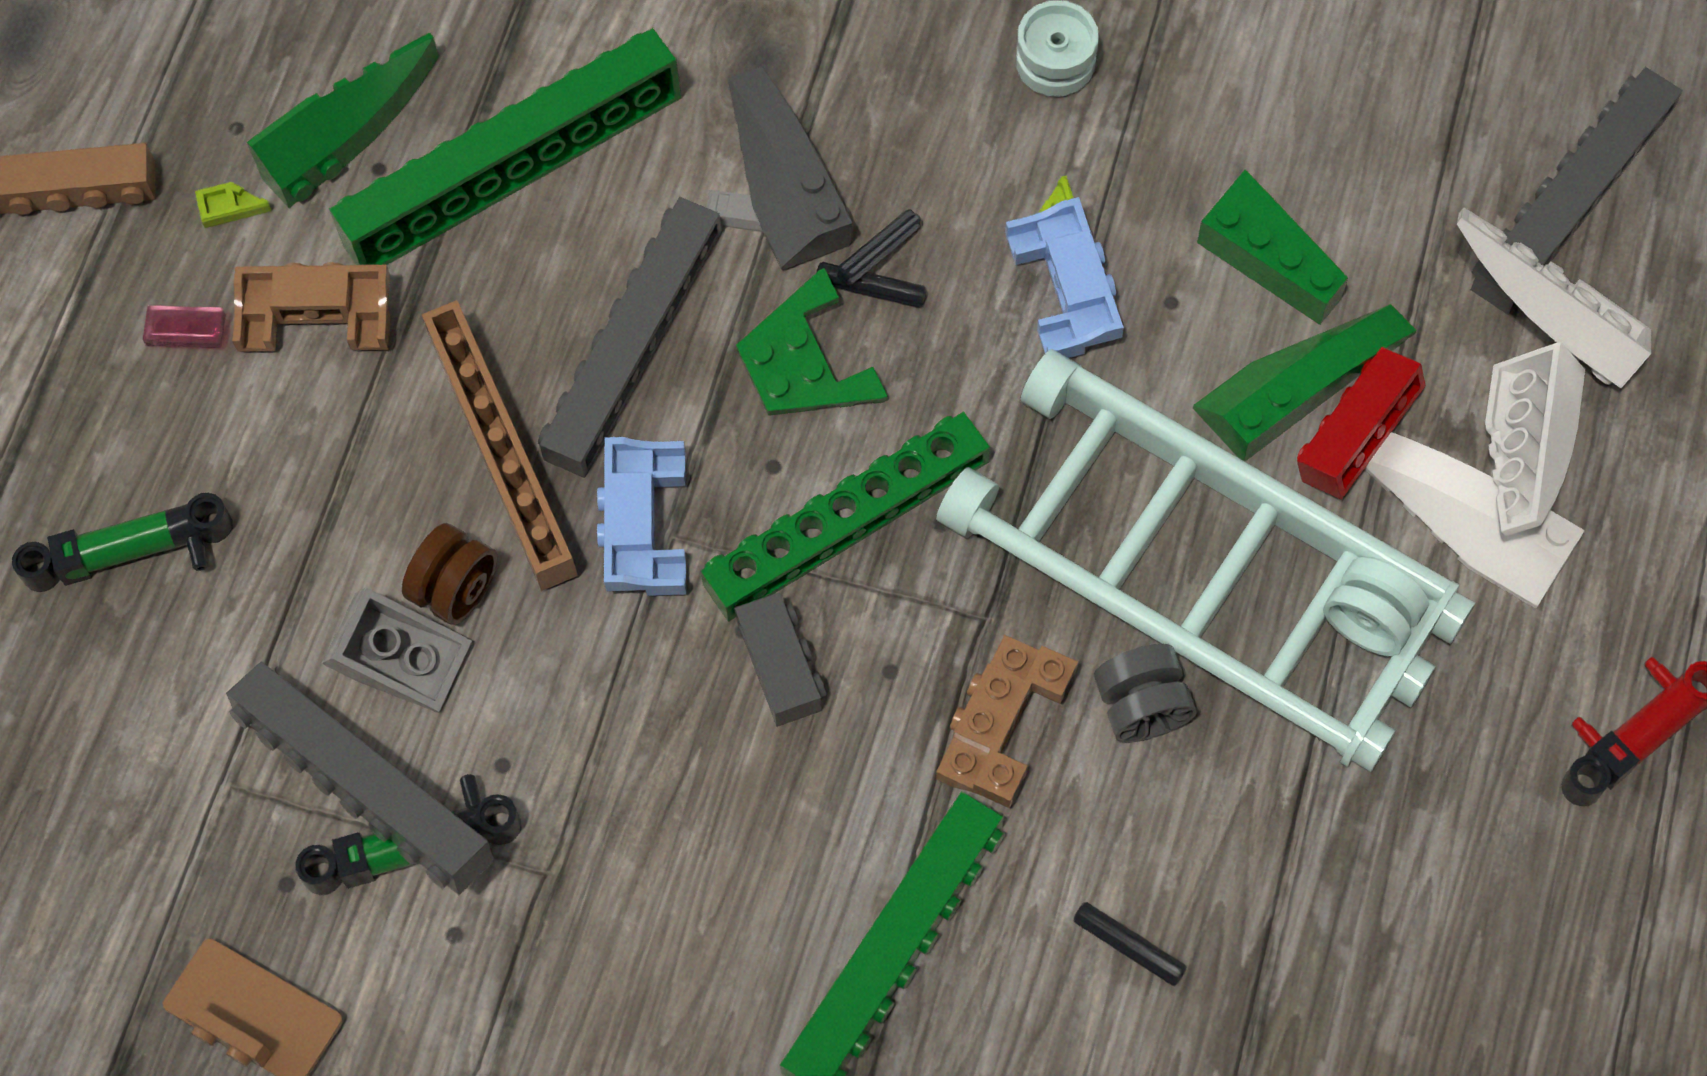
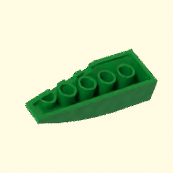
[247,32,439,208]
[1193,304,1417,461]

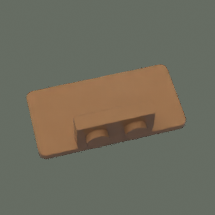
[163,939,343,1076]

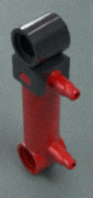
[1561,657,1707,807]

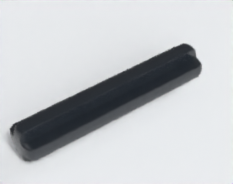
[837,209,921,285]
[816,262,926,307]
[1074,902,1186,986]

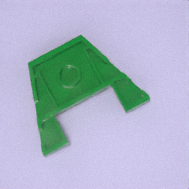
[736,268,888,416]

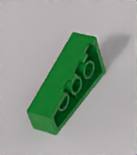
[1197,169,1348,325]

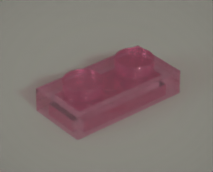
[142,305,226,348]

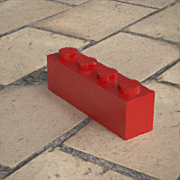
[1296,347,1426,500]

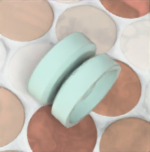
[1016,1,1098,96]
[1323,557,1429,656]

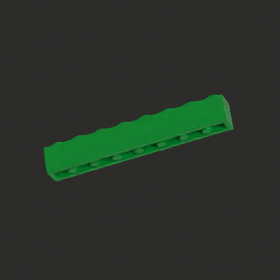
[780,791,1005,1076]

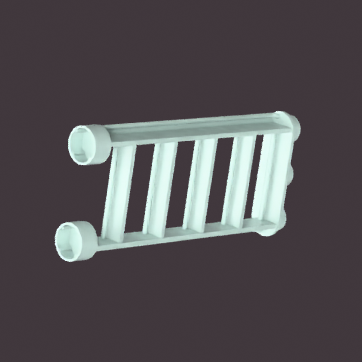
[936,349,1475,772]

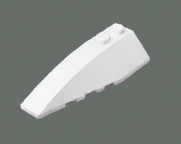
[1457,207,1651,388]
[1485,341,1585,536]
[1364,432,1585,609]

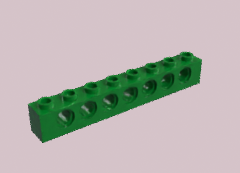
[701,411,990,622]

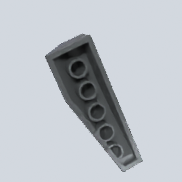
[728,66,852,270]

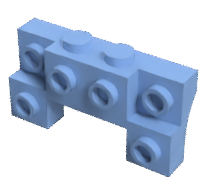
[1005,197,1124,358]
[597,437,686,596]

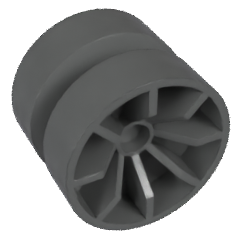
[1093,644,1197,743]

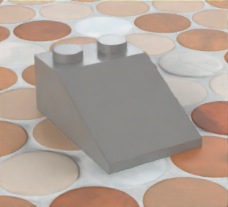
[322,587,472,712]

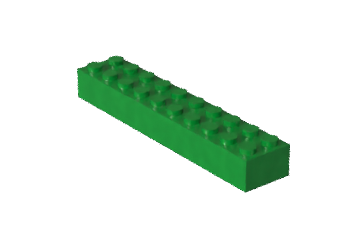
[329,28,682,265]

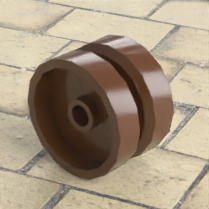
[401,523,498,625]

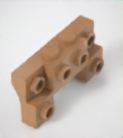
[232,262,391,352]
[936,635,1078,808]

